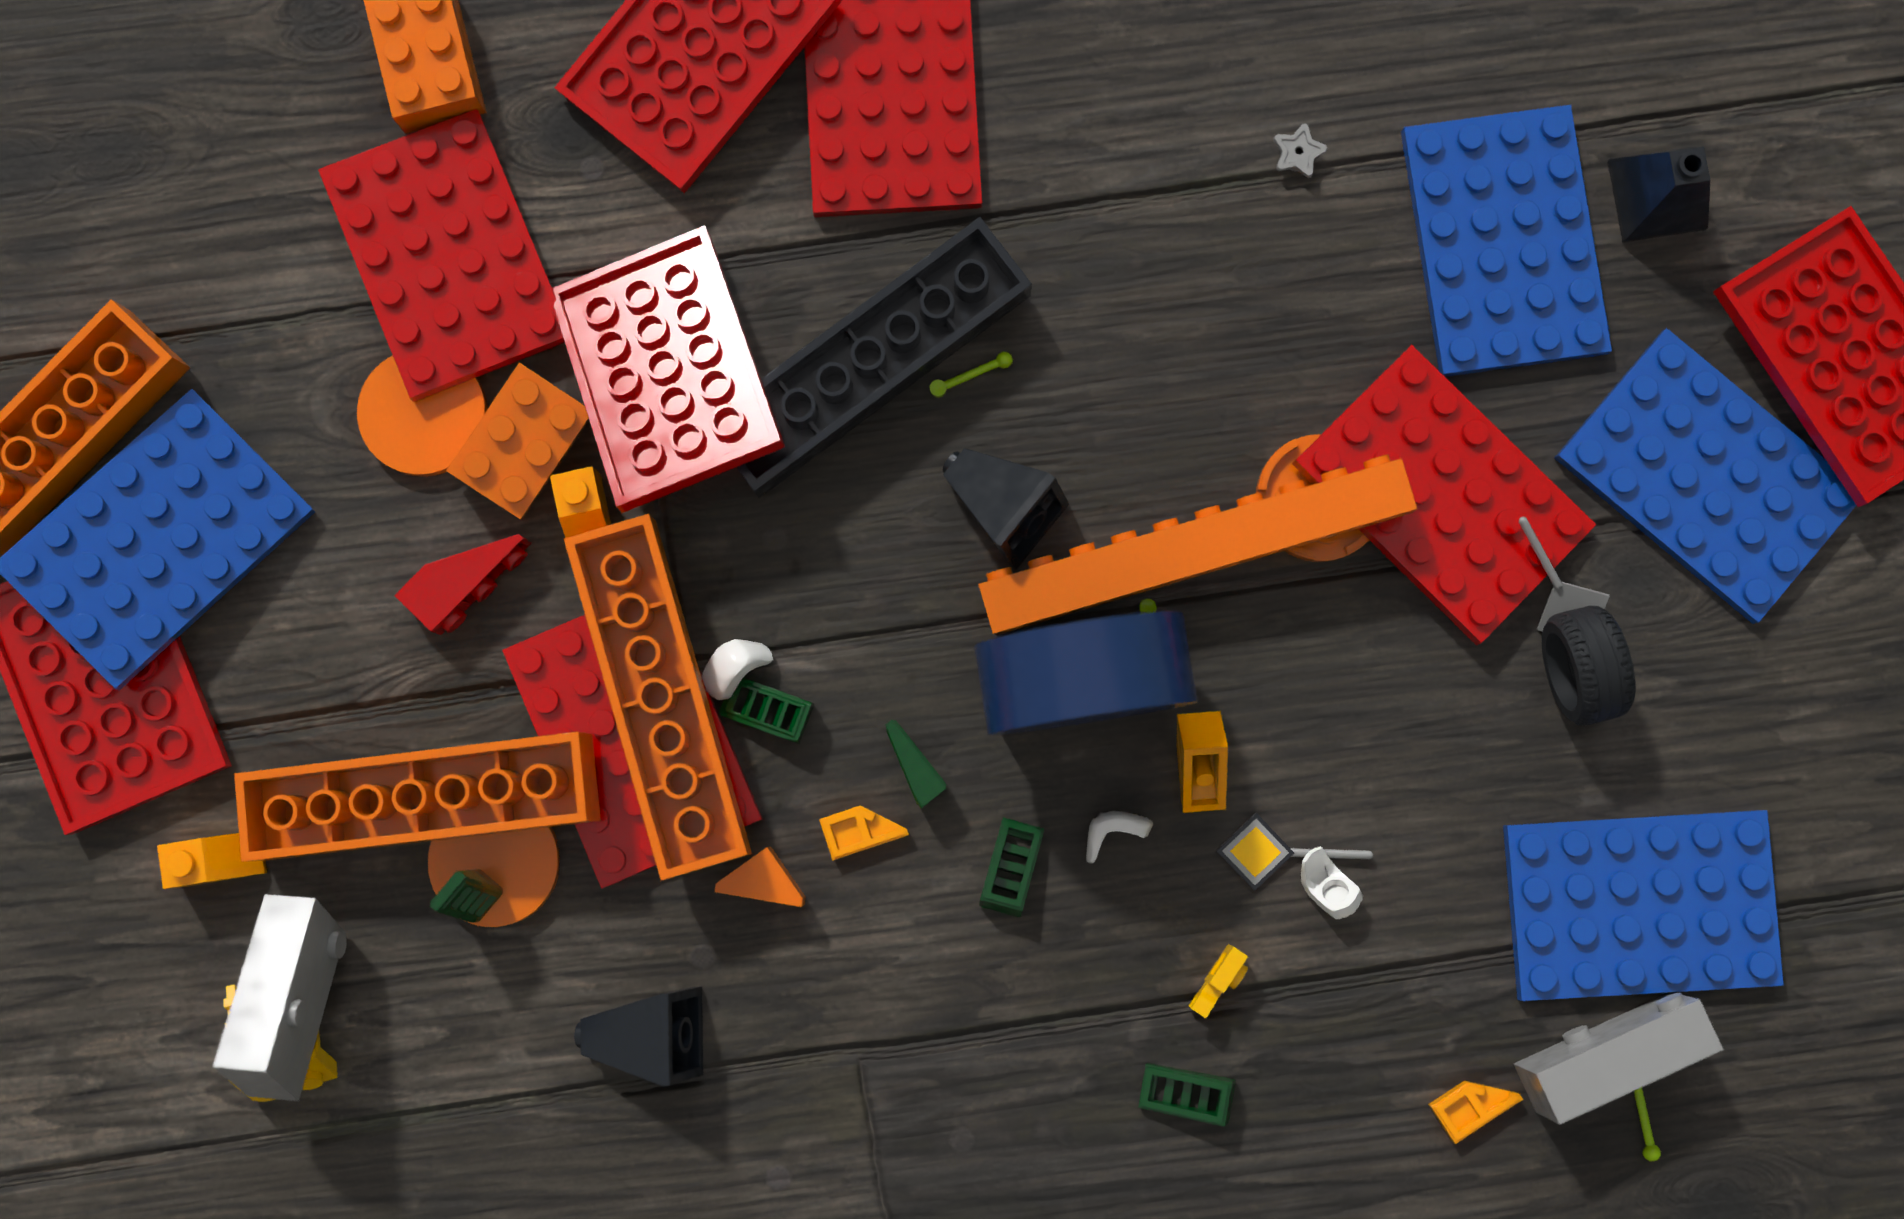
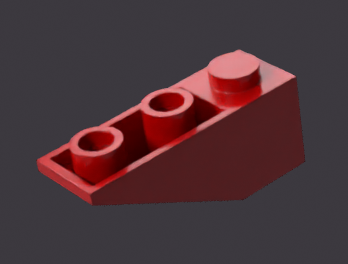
[394,534,532,635]

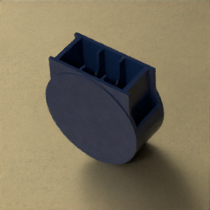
[974,611,1198,736]

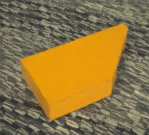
[819,805,909,860]
[1428,1081,1523,1144]

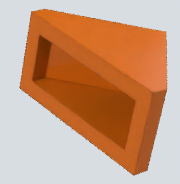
[714,847,806,907]

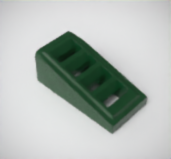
[718,678,814,744]
[886,720,947,809]
[979,817,1045,917]
[430,869,503,922]
[1138,1063,1236,1127]

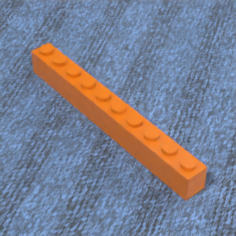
[978,455,1417,636]

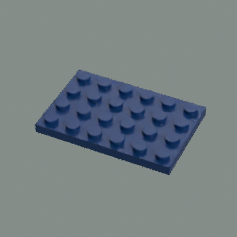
[1401,105,1612,377]
[1554,328,1856,624]
[0,389,315,691]
[1503,810,1784,1001]

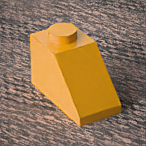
[550,466,611,538]
[1177,711,1228,813]
[157,833,267,889]

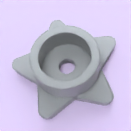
[1273,124,1327,178]

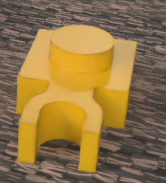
[1188,944,1248,1018]

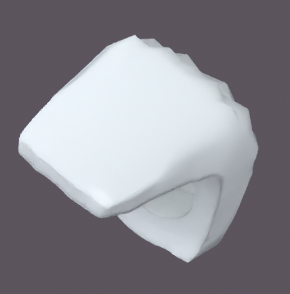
[702,639,773,700]
[1086,811,1153,863]
[1301,847,1363,919]

